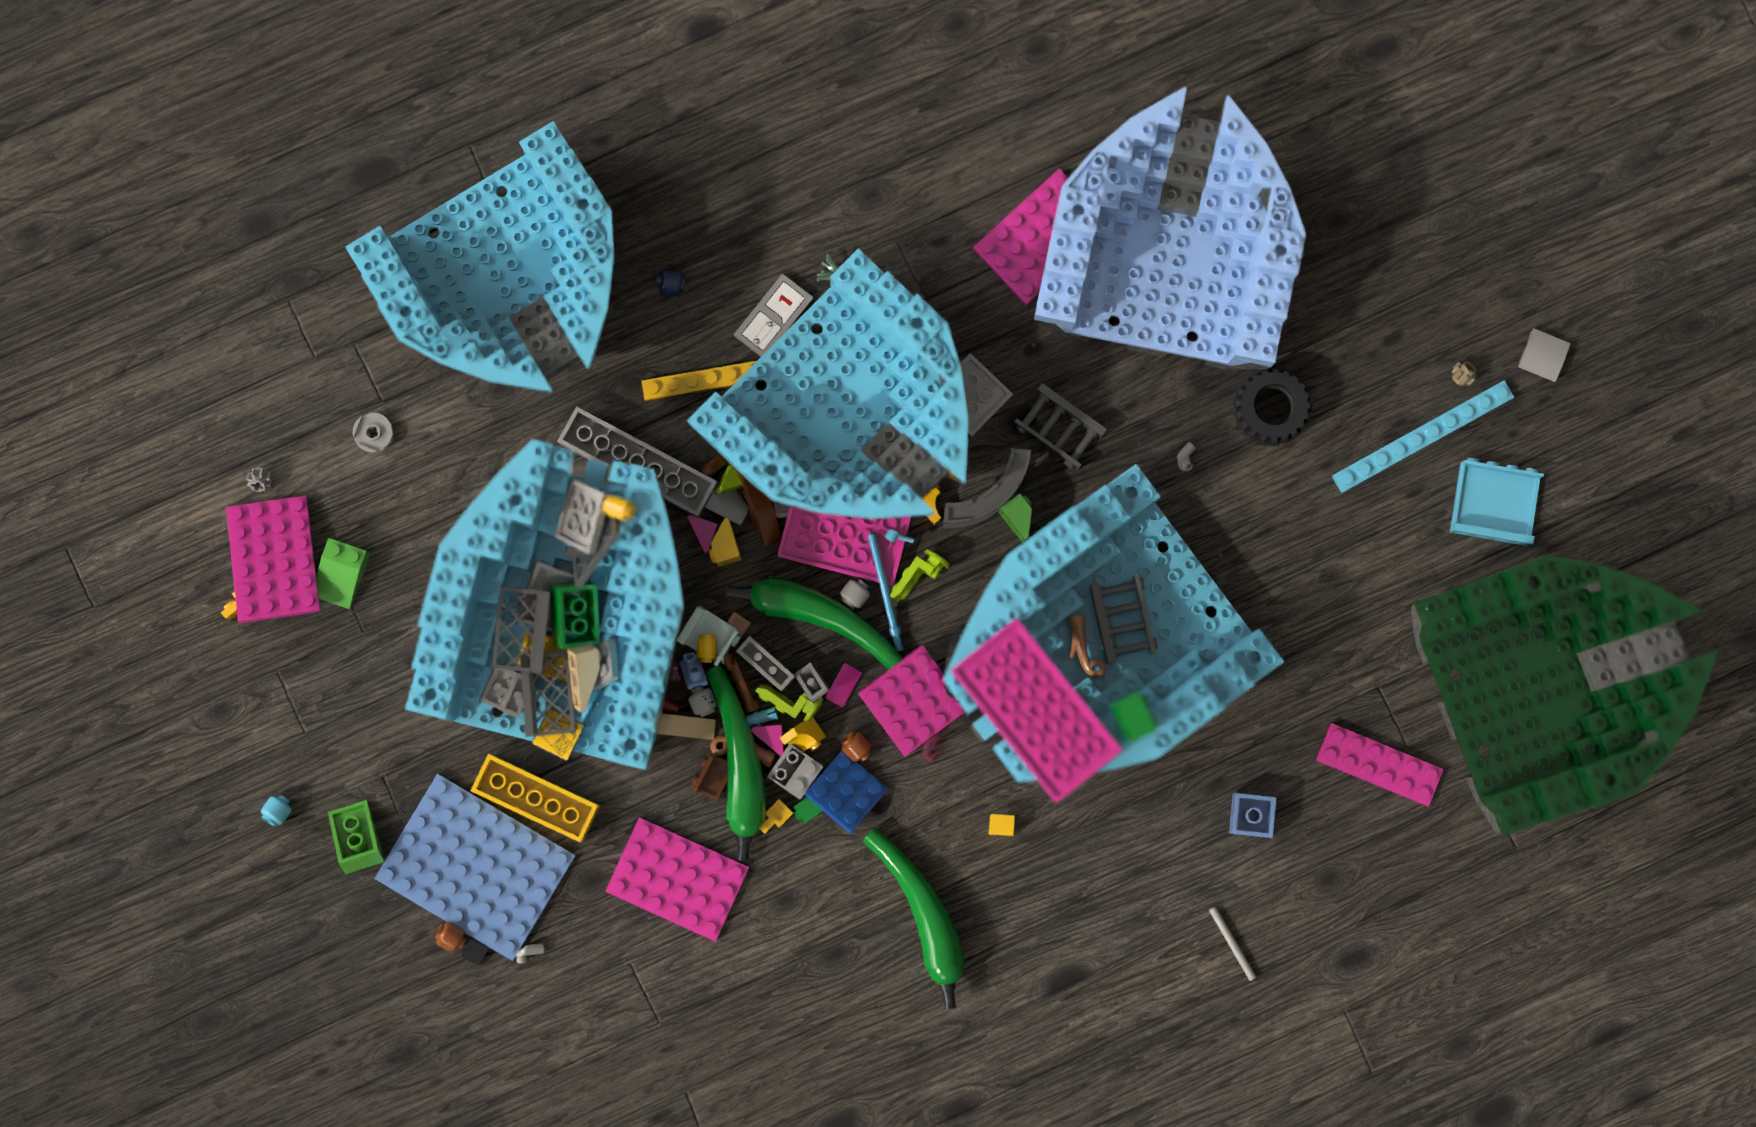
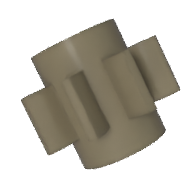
[1451,361,1477,386]

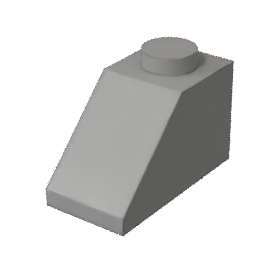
[794,663,829,703]

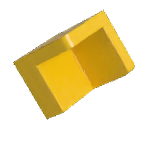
[988,814,1014,836]

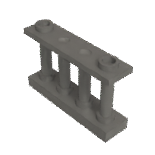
[1014,383,1107,470]
[1089,574,1158,664]

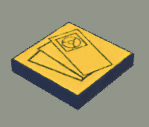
[531,708,586,762]

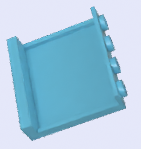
[1450,458,1544,546]

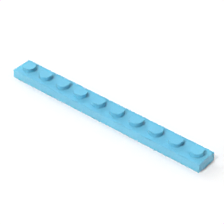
[1332,380,1514,493]

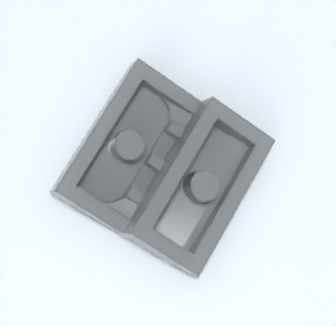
[1518,328,1570,382]
[479,668,523,718]

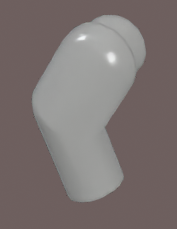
[1177,442,1196,472]
[515,944,544,964]

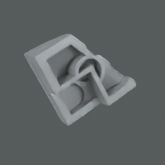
[705,479,750,527]

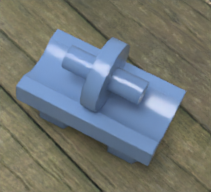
[679,652,708,690]

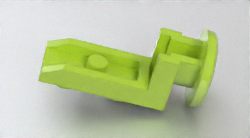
[890,549,950,603]
[756,685,823,721]

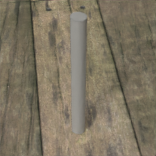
[1209,906,1256,981]

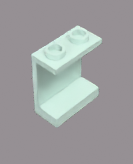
[676,606,741,666]

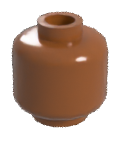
[841,732,871,762]
[434,922,466,952]

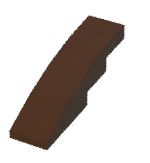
[736,470,782,547]

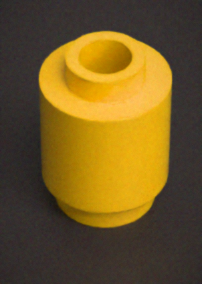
[603,496,636,521]
[696,634,717,663]

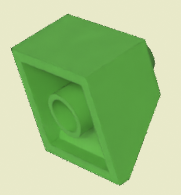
[999,493,1032,543]

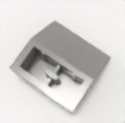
[767,744,823,800]

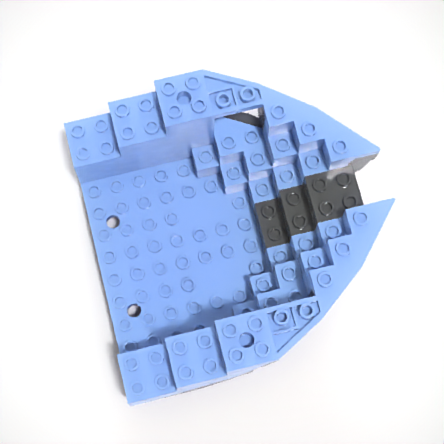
[1034,87,1305,370]

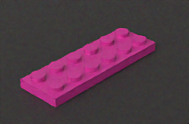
[1316,723,1443,807]

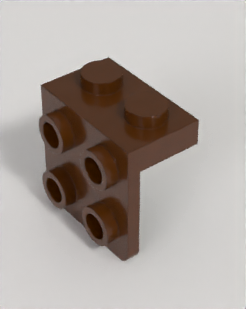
[691,754,728,802]

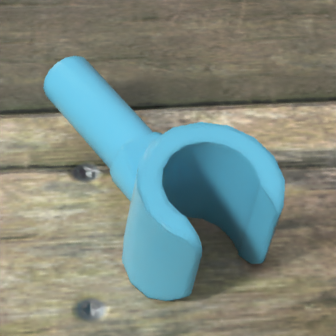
[885,529,914,543]

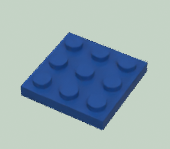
[804,751,888,834]

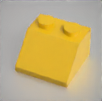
[709,518,741,567]

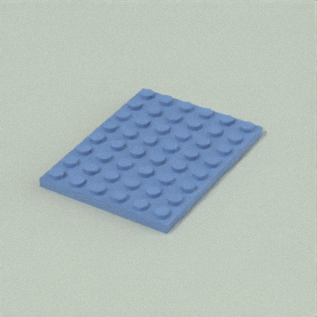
[374,774,576,961]

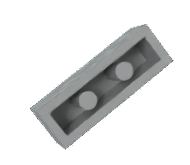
[736,636,795,692]

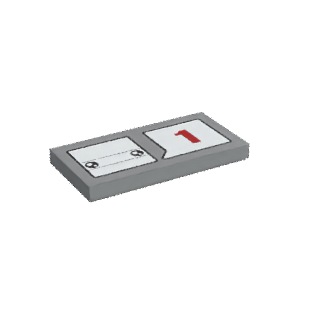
[734,274,813,357]

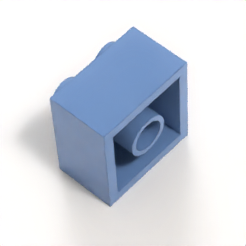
[1229,793,1276,838]

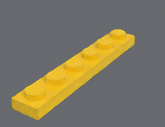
[642,361,760,401]

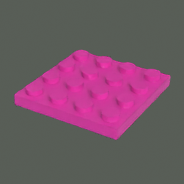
[858,645,966,757]

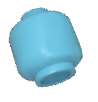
[261,795,292,826]

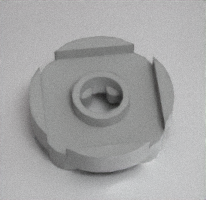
[353,413,394,453]

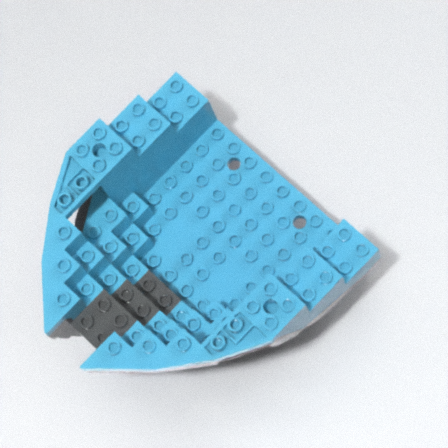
[345,121,614,393]
[687,248,968,519]

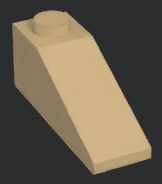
[567,644,601,713]
[657,714,716,740]

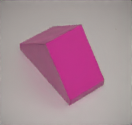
[687,515,719,554]
[751,725,784,756]

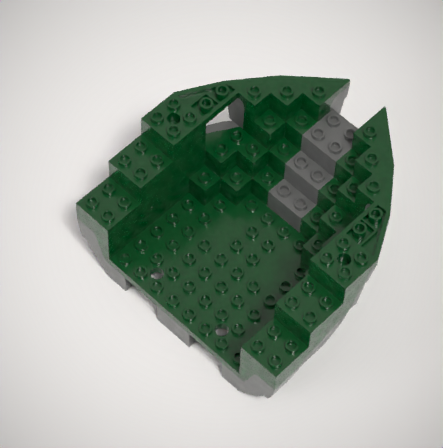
[1411,556,1718,835]

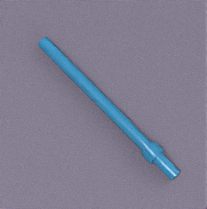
[868,533,904,651]

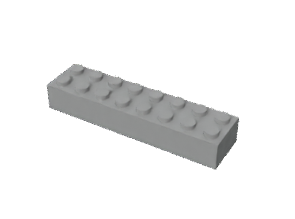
[557,406,718,518]

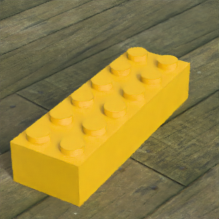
[471,754,600,842]

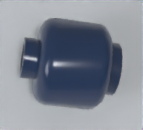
[656,269,685,296]

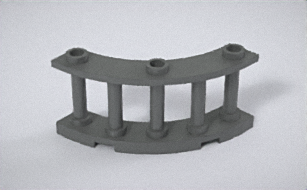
[943,448,1031,529]

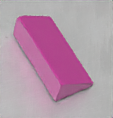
[825,663,862,708]

